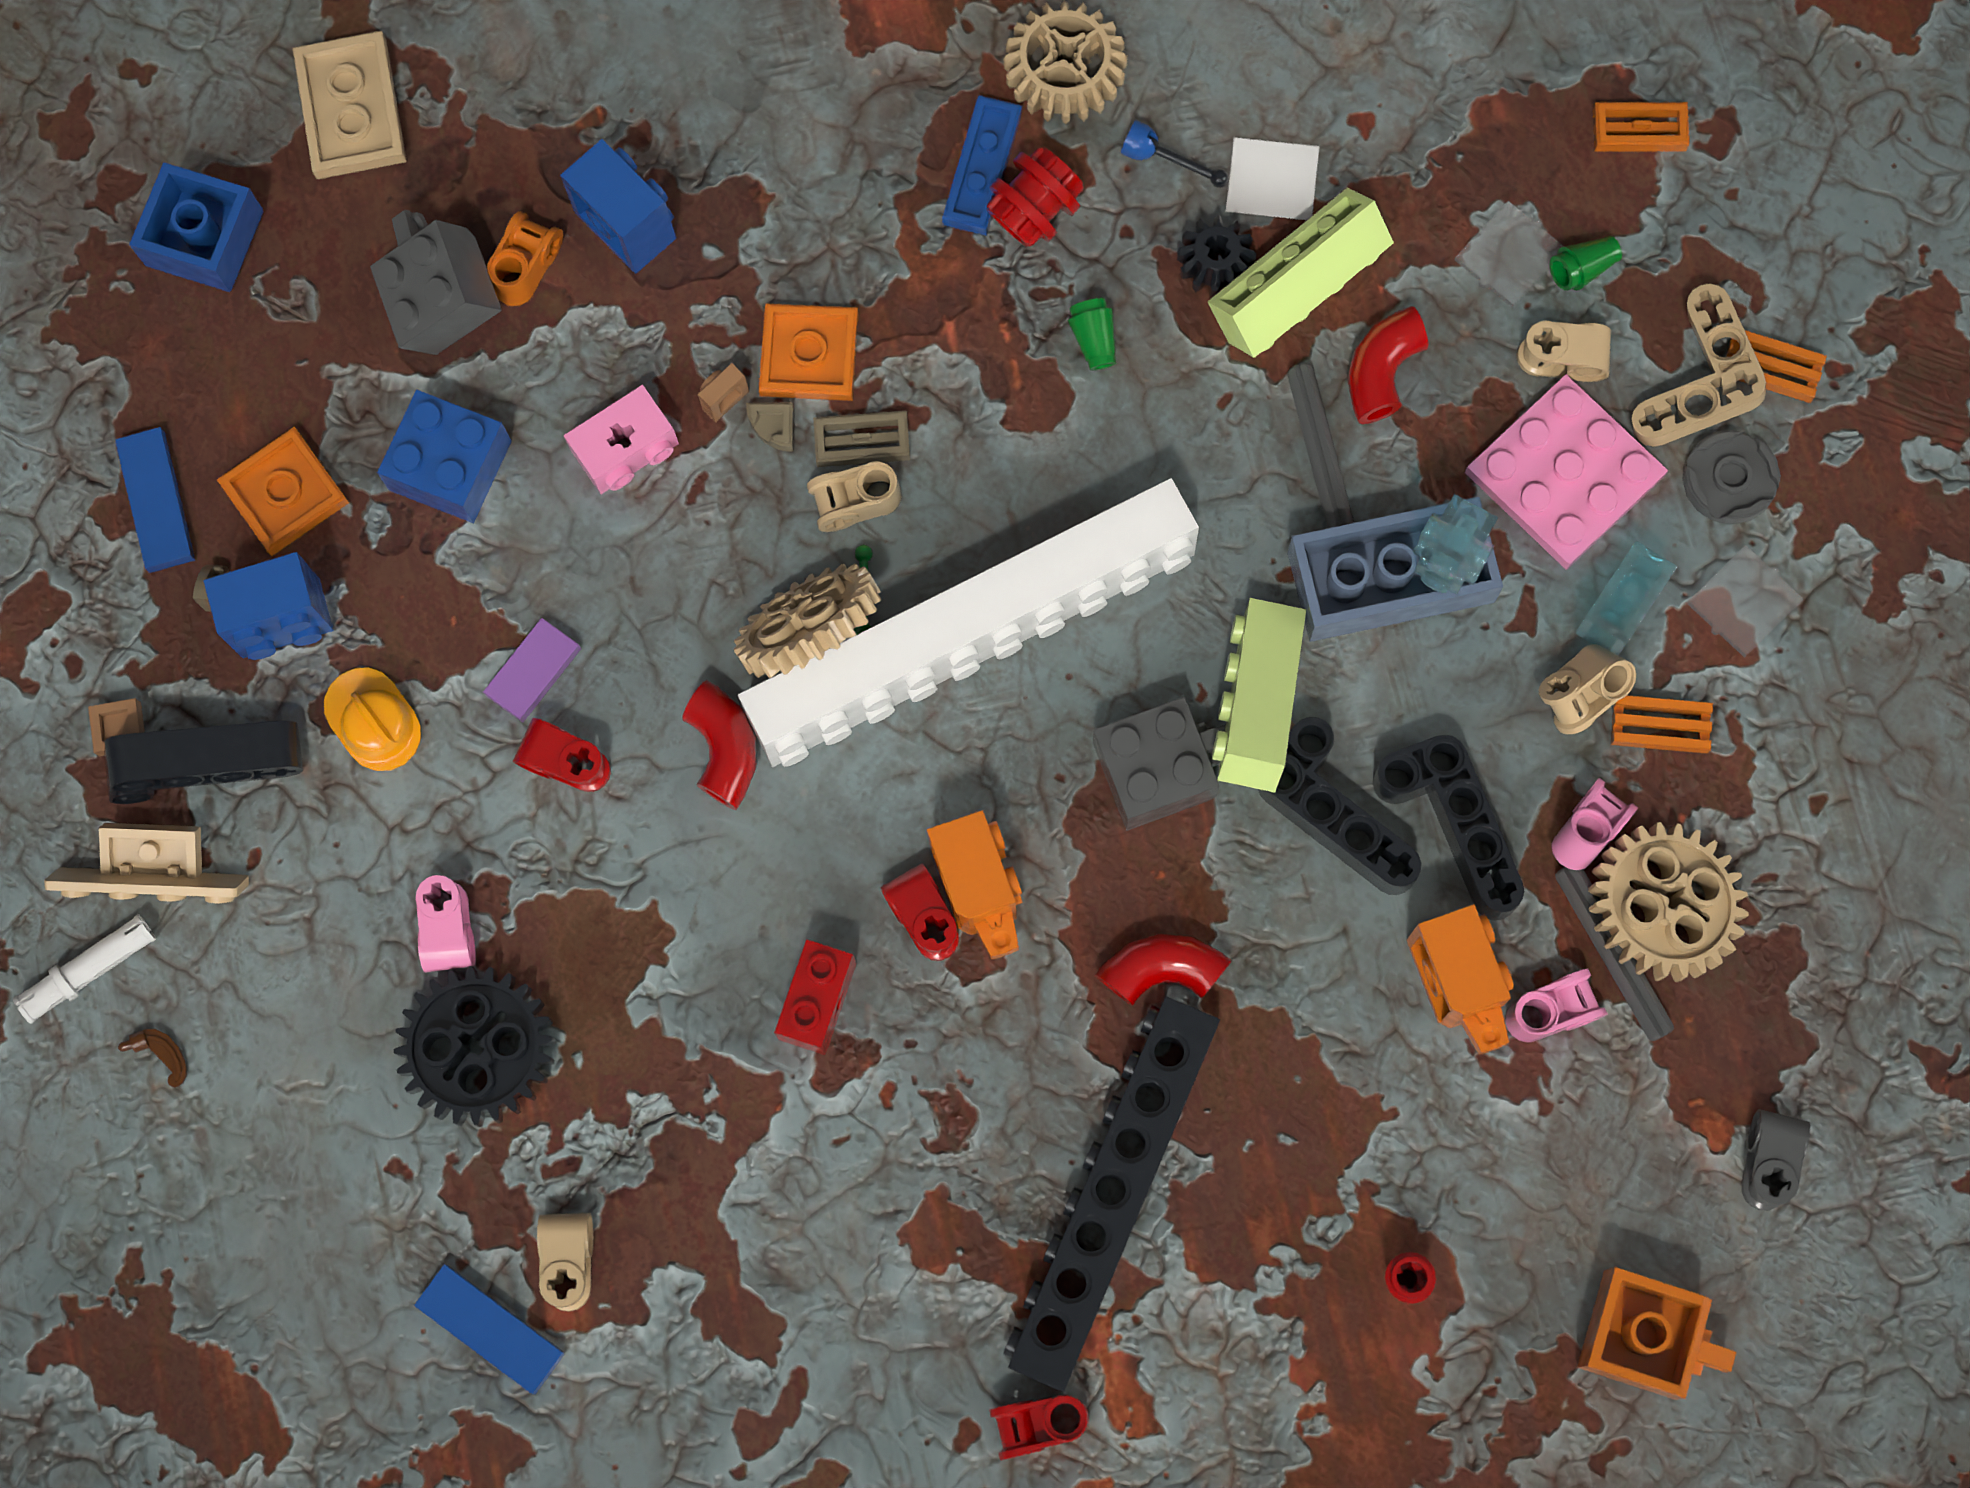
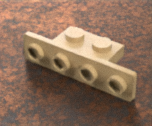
[44,823,249,903]

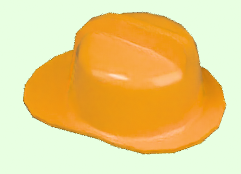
[324,667,421,771]

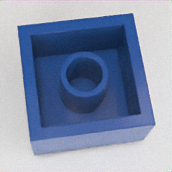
[560,139,676,274]
[129,162,264,292]
[377,389,512,524]
[203,552,334,660]

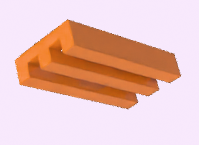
[1593,102,1690,152]
[1725,330,1827,403]
[1611,696,1713,753]

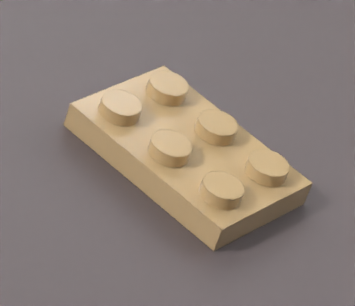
[293,31,407,179]

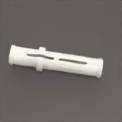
[13,914,156,1024]

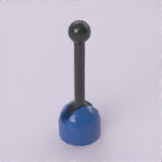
[1120,120,1229,188]

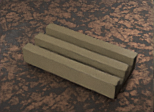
[813,411,910,467]

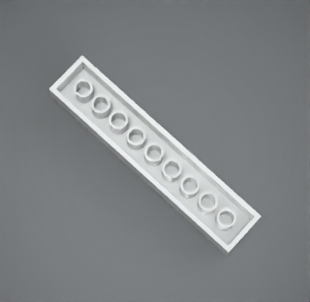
[738,478,1199,767]

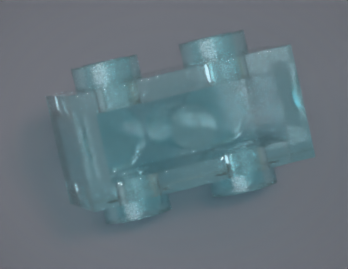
[1413,494,1498,595]

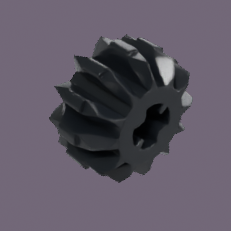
[1177,215,1256,297]

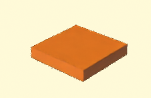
[759,303,858,401]
[217,427,349,556]

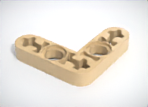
[1632,284,1766,447]

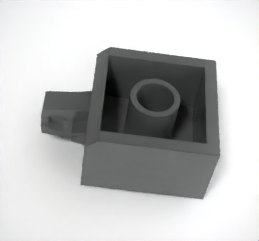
[370,210,502,355]
[1093,697,1226,831]

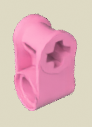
[1552,778,1638,870]
[415,875,476,973]
[1505,969,1608,1043]

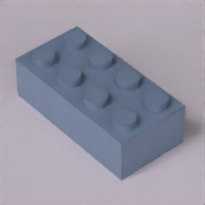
[1287,497,1503,642]

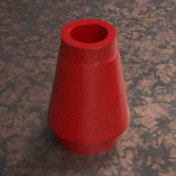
[1385,1252,1436,1304]

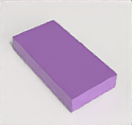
[483,618,581,723]

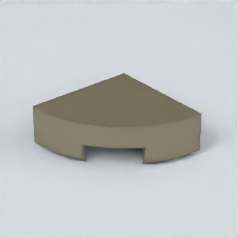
[746,402,794,452]
[192,564,229,612]

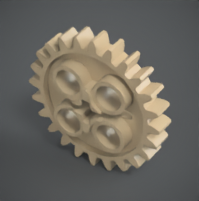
[733,564,881,678]
[1588,822,1749,982]

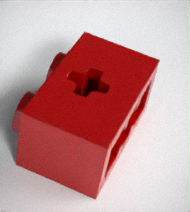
[774,939,857,1055]

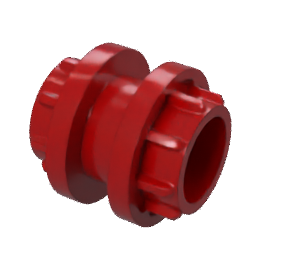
[987,147,1083,247]

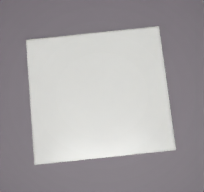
[1226,137,1319,220]

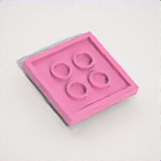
[1465,374,1668,570]

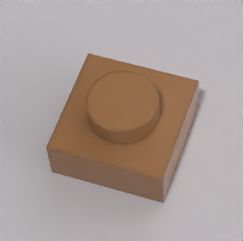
[698,363,749,423]
[88,698,145,757]

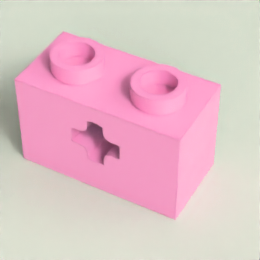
[563,385,679,494]

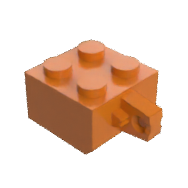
[927,810,1022,960]
[1406,905,1514,1055]
[1577,1267,1736,1400]

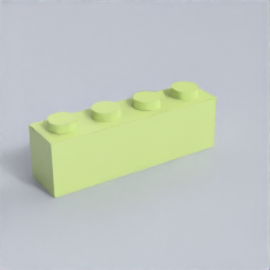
[1207,188,1394,358]
[1212,598,1306,792]

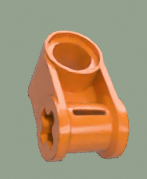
[487,211,563,306]

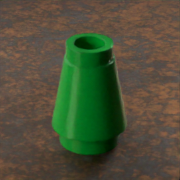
[1549,235,1622,291]
[1068,298,1117,371]

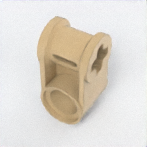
[1517,321,1611,382]
[807,461,902,532]
[1539,644,1636,734]
[537,1213,593,1312]

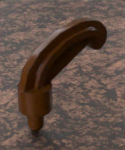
[118,1029,187,1088]

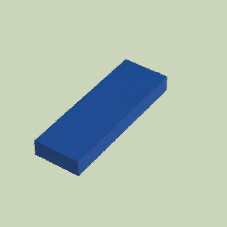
[942,95,1022,236]
[115,427,195,573]
[414,1264,565,1395]

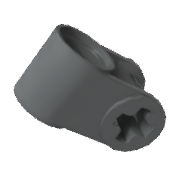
[1741,1109,1810,1211]

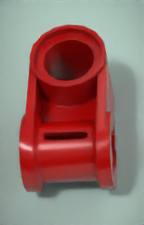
[513,718,611,792]
[880,863,959,961]
[989,1396,1089,1460]

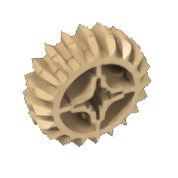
[1004,0,1127,125]

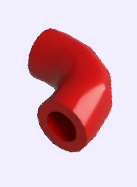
[1347,306,1428,424]
[682,680,756,810]
[1095,933,1232,1006]

